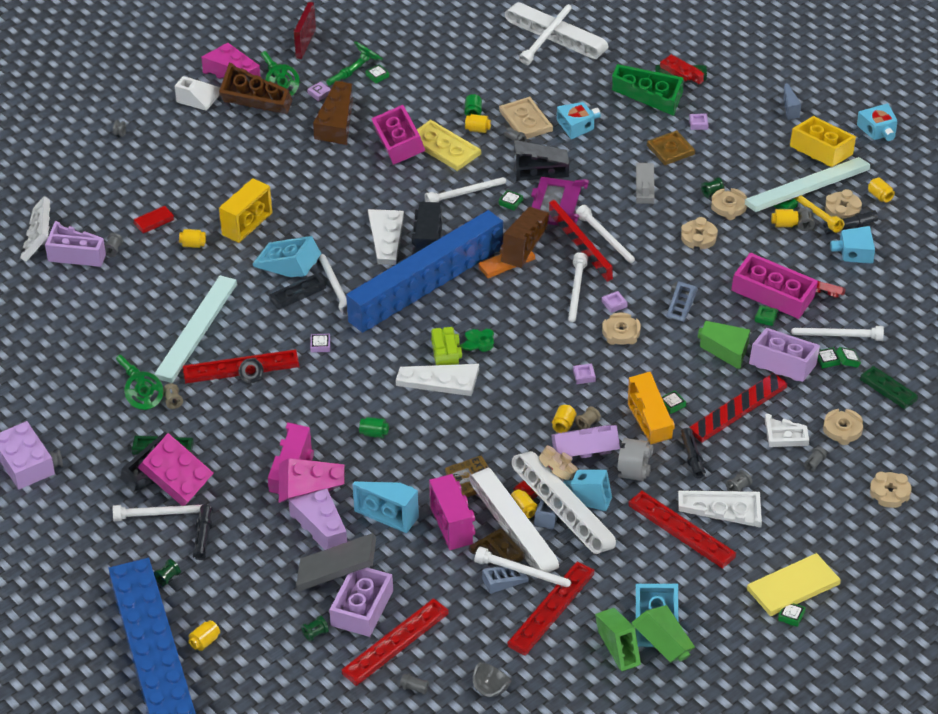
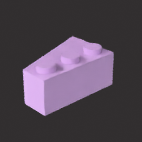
[45,221,106,267]
[551,425,620,460]
[288,489,347,550]

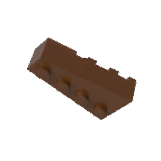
[219,62,293,114]
[313,81,353,145]
[500,206,549,268]

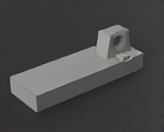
[636,163,655,204]

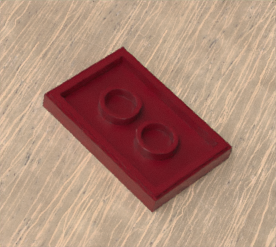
[294,2,316,59]

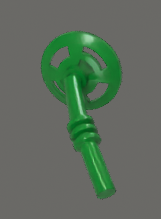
[326,41,383,86]
[261,51,300,96]
[116,355,164,410]

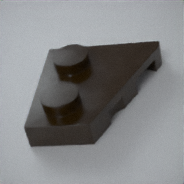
[469,528,525,563]

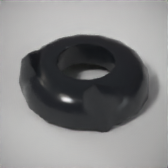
[238,358,263,383]

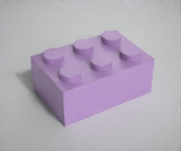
[749,328,820,382]
[0,421,55,490]
[329,568,393,637]

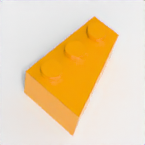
[628,371,675,445]

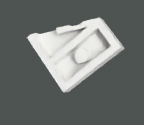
[765,414,809,447]

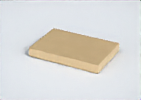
[499,97,553,139]

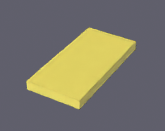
[417,120,481,171]
[747,553,841,617]

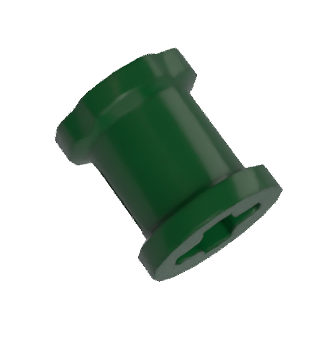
[701,177,725,198]
[154,559,181,586]
[301,615,329,642]

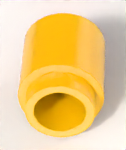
[465,114,491,133]
[868,177,895,203]
[771,209,798,227]
[179,229,206,248]
[552,405,576,433]
[511,490,537,518]
[189,620,220,651]

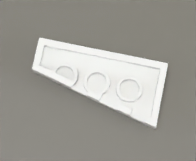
[20,196,50,261]
[368,209,404,265]
[396,364,479,396]
[678,491,762,527]

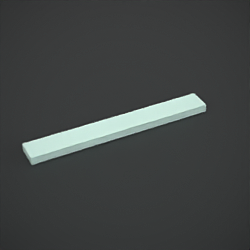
[745,157,870,212]
[155,275,237,383]

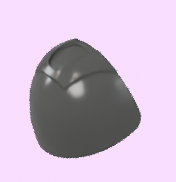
[473,662,512,698]

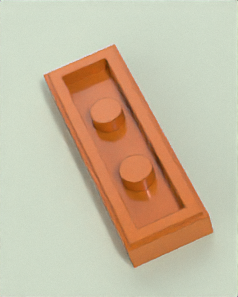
[478,251,535,278]

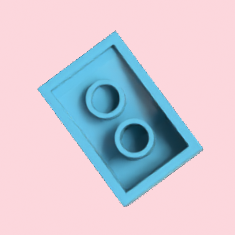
[253,236,321,277]
[352,481,419,533]
[636,584,678,647]

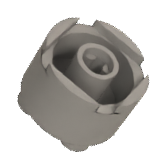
[618,438,653,481]

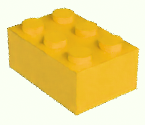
[790,116,856,167]
[219,178,272,243]

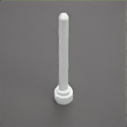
[519,4,572,65]
[425,177,506,202]
[576,205,635,263]
[568,253,588,322]
[319,254,348,316]
[791,326,884,341]
[113,504,211,522]
[474,547,571,587]

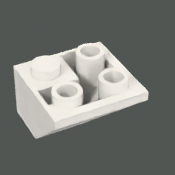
[175,76,220,111]

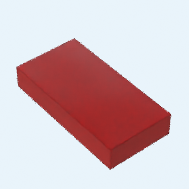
[133,206,174,234]

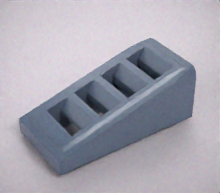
[783,83,801,120]
[666,281,698,322]
[534,499,558,529]
[482,567,529,594]

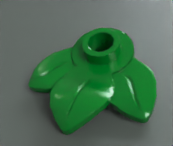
[459,328,494,352]

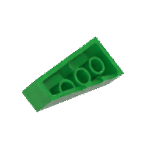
[612,64,683,116]

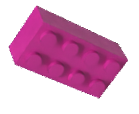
[731,253,818,319]

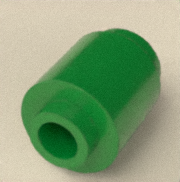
[464,94,482,116]
[359,417,389,438]

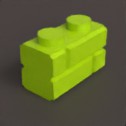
[431,327,462,365]

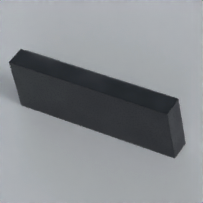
[269,273,326,310]

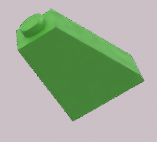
[698,321,750,369]
[631,605,695,662]
[595,608,641,671]

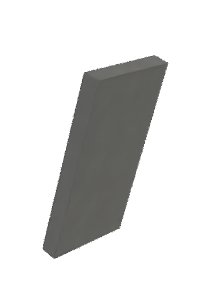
[296,533,376,591]

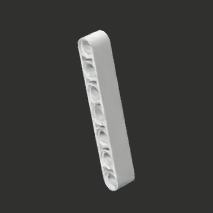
[505,2,608,59]
[512,451,616,554]
[469,467,559,573]

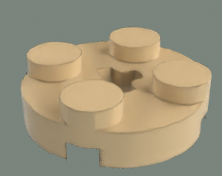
[711,188,747,220]
[825,189,862,219]
[681,217,718,249]
[602,313,641,345]
[823,409,863,445]
[539,445,578,480]
[870,472,911,508]

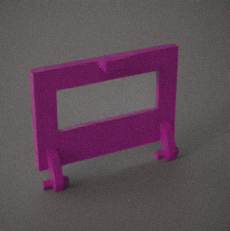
[531,177,589,226]

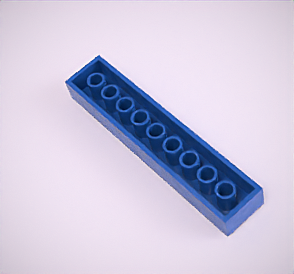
[346,210,503,333]
[108,558,196,714]

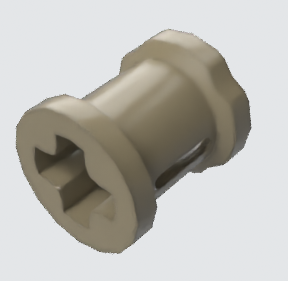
[163,383,183,409]
[575,406,601,430]

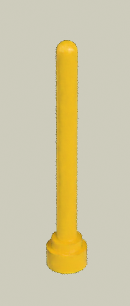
[794,195,844,233]

